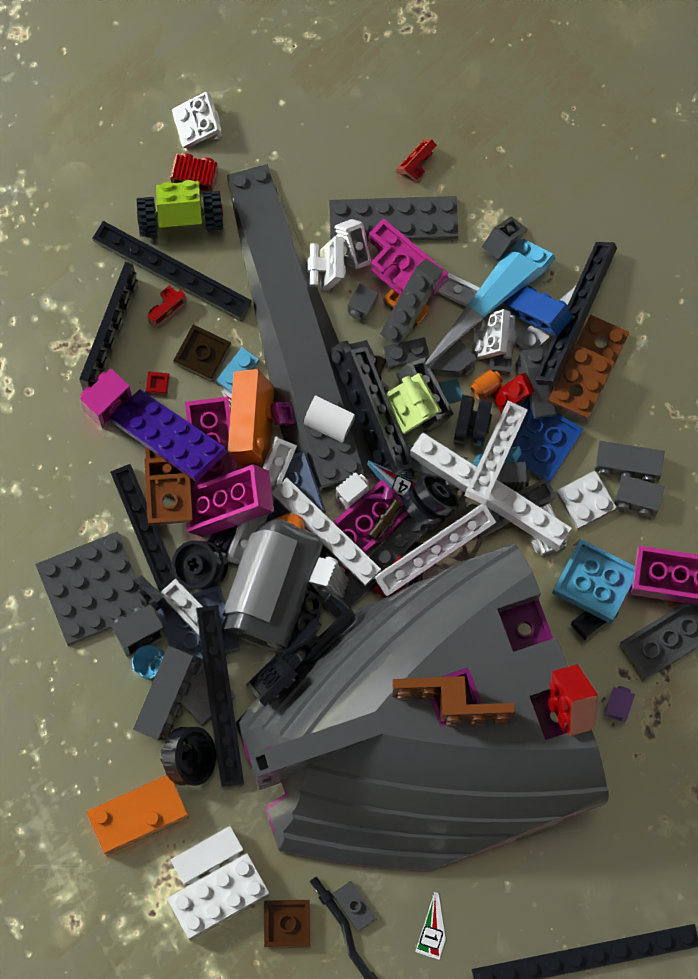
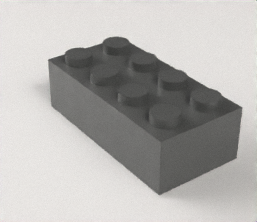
[133,646,201,740]

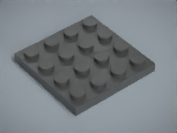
[35,531,148,646]

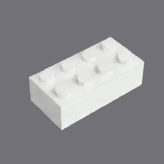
[167,853,270,941]

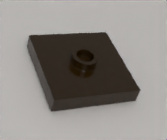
[173,324,232,381]

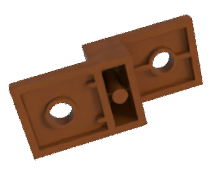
[548,314,629,420]
[144,446,193,525]
[392,676,515,727]

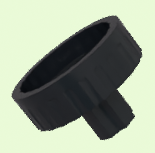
[160,727,216,786]

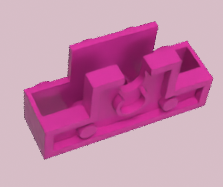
[369,218,448,296]

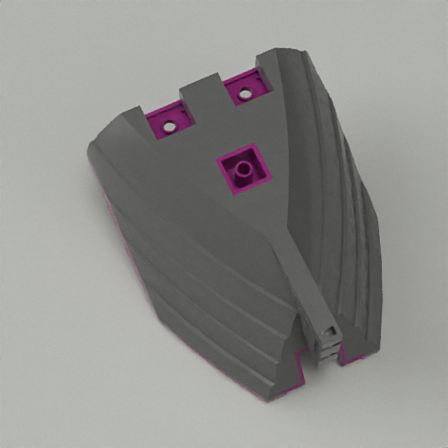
[236,543,609,871]

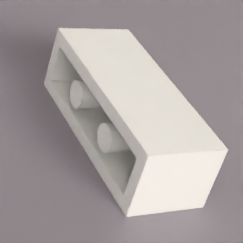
[170,826,244,886]

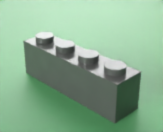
[380,259,444,346]

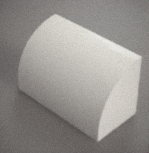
[304,395,355,443]

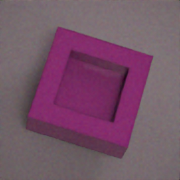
[271,402,296,426]

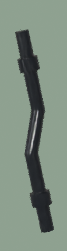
[310,876,378,979]

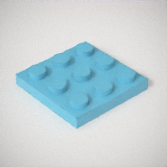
[552,539,634,624]

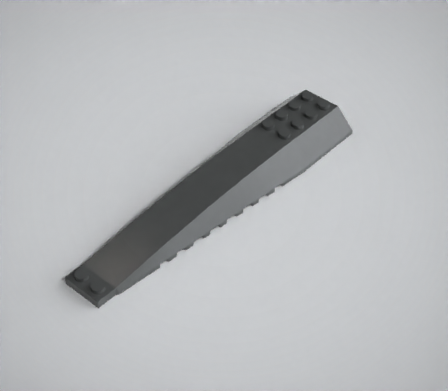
[227,164,377,493]

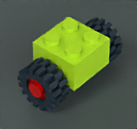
[137,180,223,237]

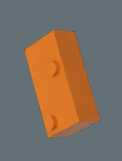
[228,369,274,468]
[86,775,189,856]

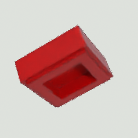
[145,371,170,396]

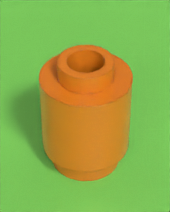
[470,370,503,400]

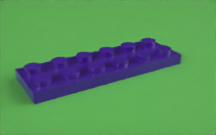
[109,389,228,482]

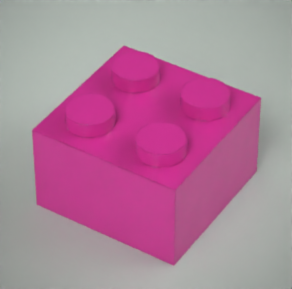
[80,369,132,428]

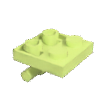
[386,373,442,434]

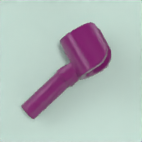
[364,487,396,503]

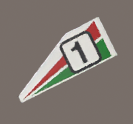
[415,892,446,960]

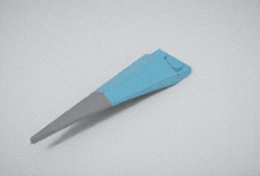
[425,238,556,368]

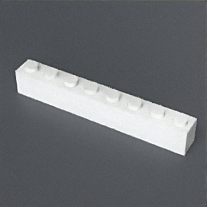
[410,433,572,552]

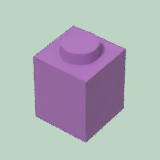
[603,686,635,723]

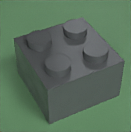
[111,604,166,657]

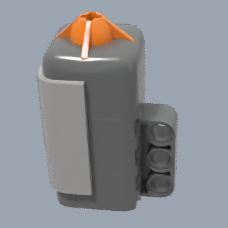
[222,513,323,654]

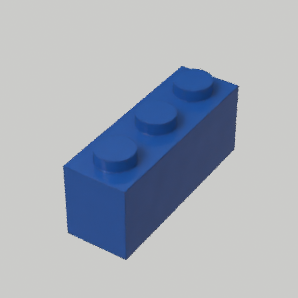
[503,286,573,337]

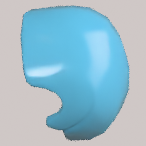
[132,644,165,680]

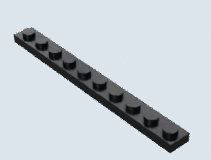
[471,924,698,979]

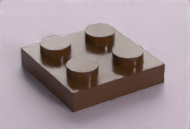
[264,900,310,947]

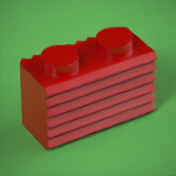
[170,153,218,192]

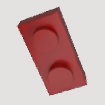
[492,373,535,413]

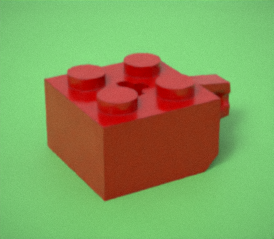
[548,664,598,736]

